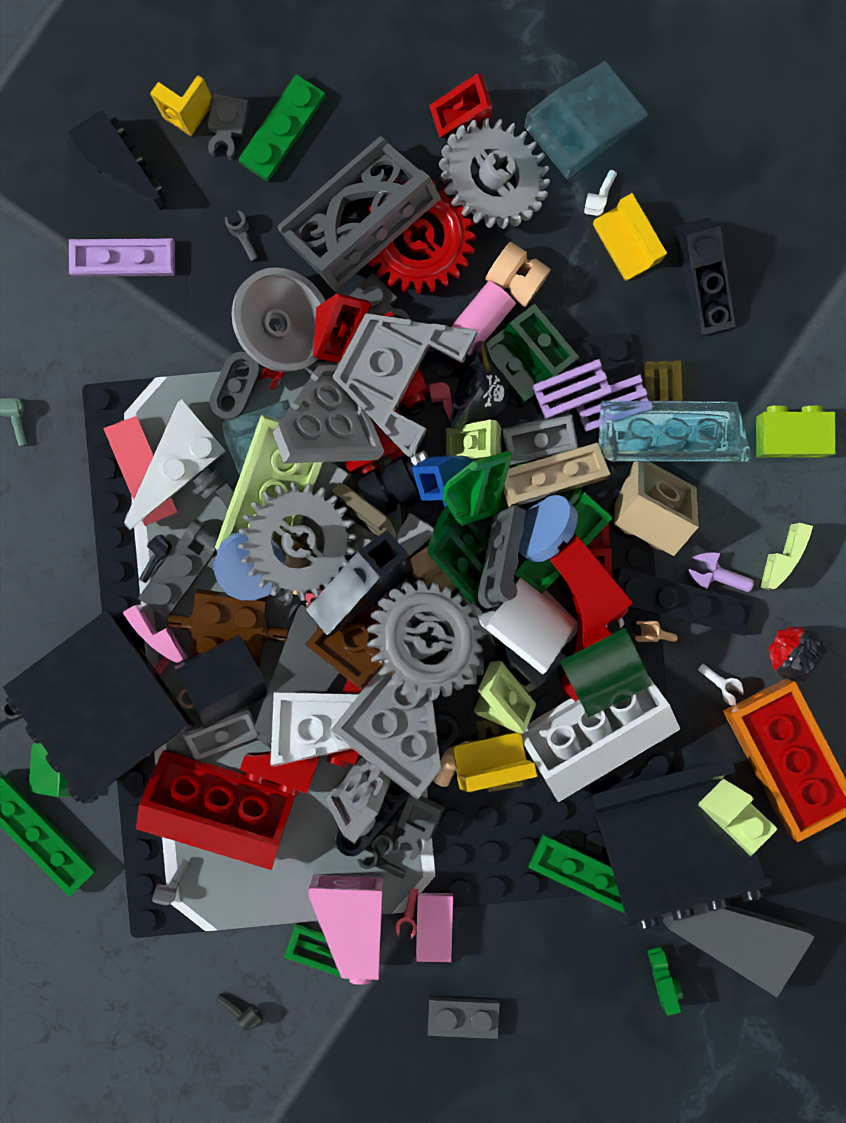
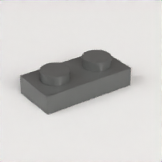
[428,996,500,1039]

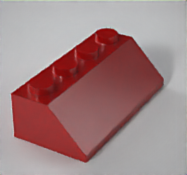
[136,750,295,870]

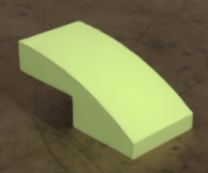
[760,523,813,589]

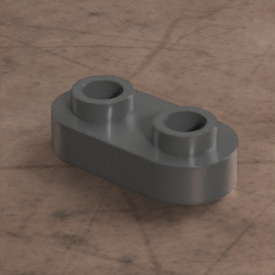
[210,352,260,420]

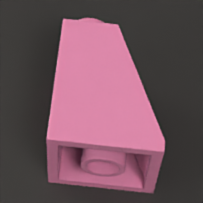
[308,874,383,985]

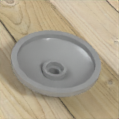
[232,268,325,372]

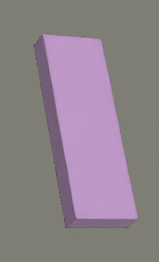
[69,239,175,276]

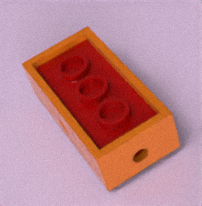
[723,679,846,842]

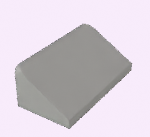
[502,414,578,465]
[182,705,260,760]

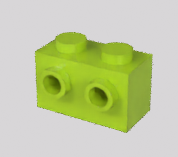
[756,406,835,458]

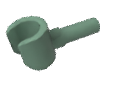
[0,398,27,446]

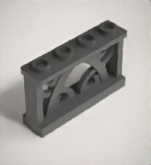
[277,136,441,291]

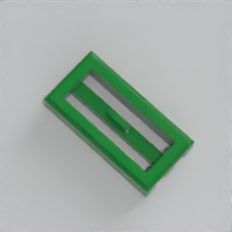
[284,923,349,980]

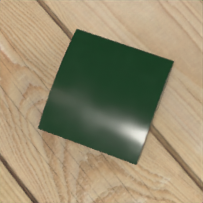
[486,304,579,406]
[428,505,488,603]
[560,628,652,718]

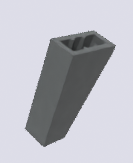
[254,604,340,748]
[663,906,815,997]

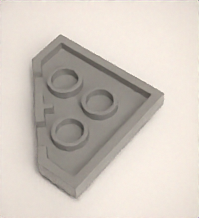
[273,365,384,463]
[331,658,441,800]
[325,756,391,843]

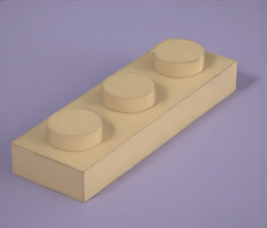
[503,443,610,508]

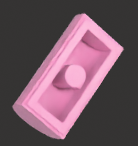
[451,281,516,356]

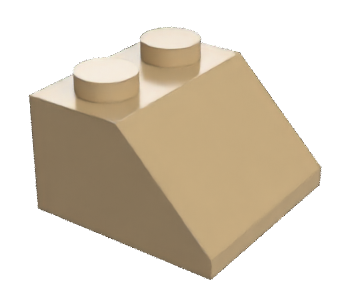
[614,456,699,556]

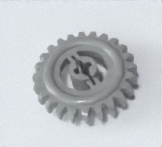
[439,117,550,229]
[238,482,357,601]
[367,580,483,700]

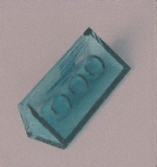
[599,401,752,461]

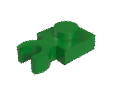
[647,946,683,1016]

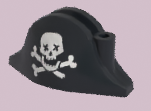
[448,341,509,429]

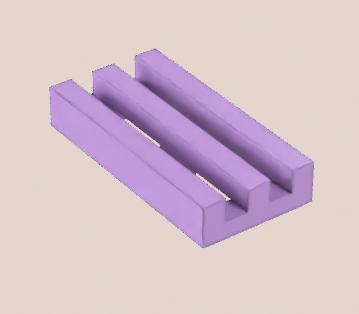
[533,359,612,419]
[574,375,652,432]

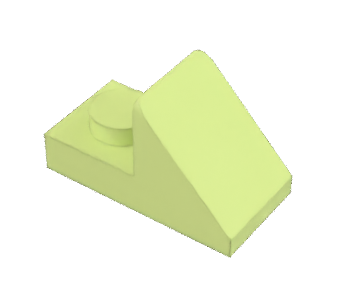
[446,420,502,461]
[474,661,536,733]
[698,779,777,856]

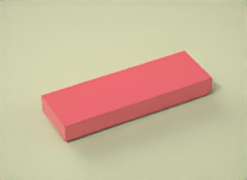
[103,416,177,526]

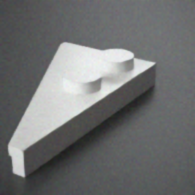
[124,399,225,530]

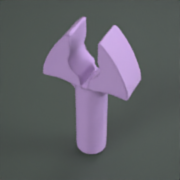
[687,553,754,592]

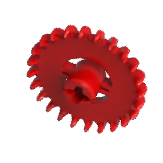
[368,181,476,295]

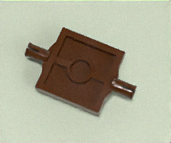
[168,589,289,668]
[305,597,393,690]

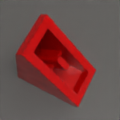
[429,73,493,138]
[313,293,371,363]

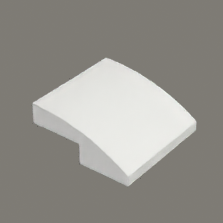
[486,578,576,674]

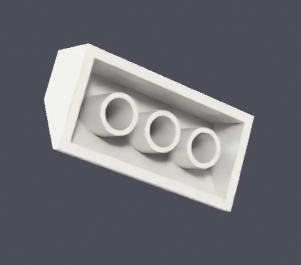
[520,676,680,802]

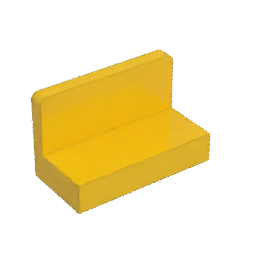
[150,75,213,136]
[593,193,667,281]
[452,732,537,792]

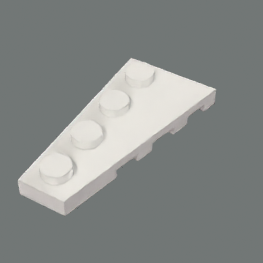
[271,693,358,767]

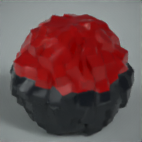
[768,627,827,682]

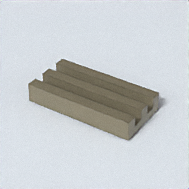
[331,482,397,539]

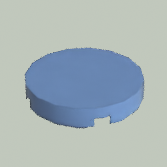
[518,495,578,562]
[213,532,285,600]

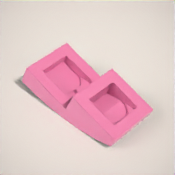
[123,605,188,663]
[416,893,453,962]

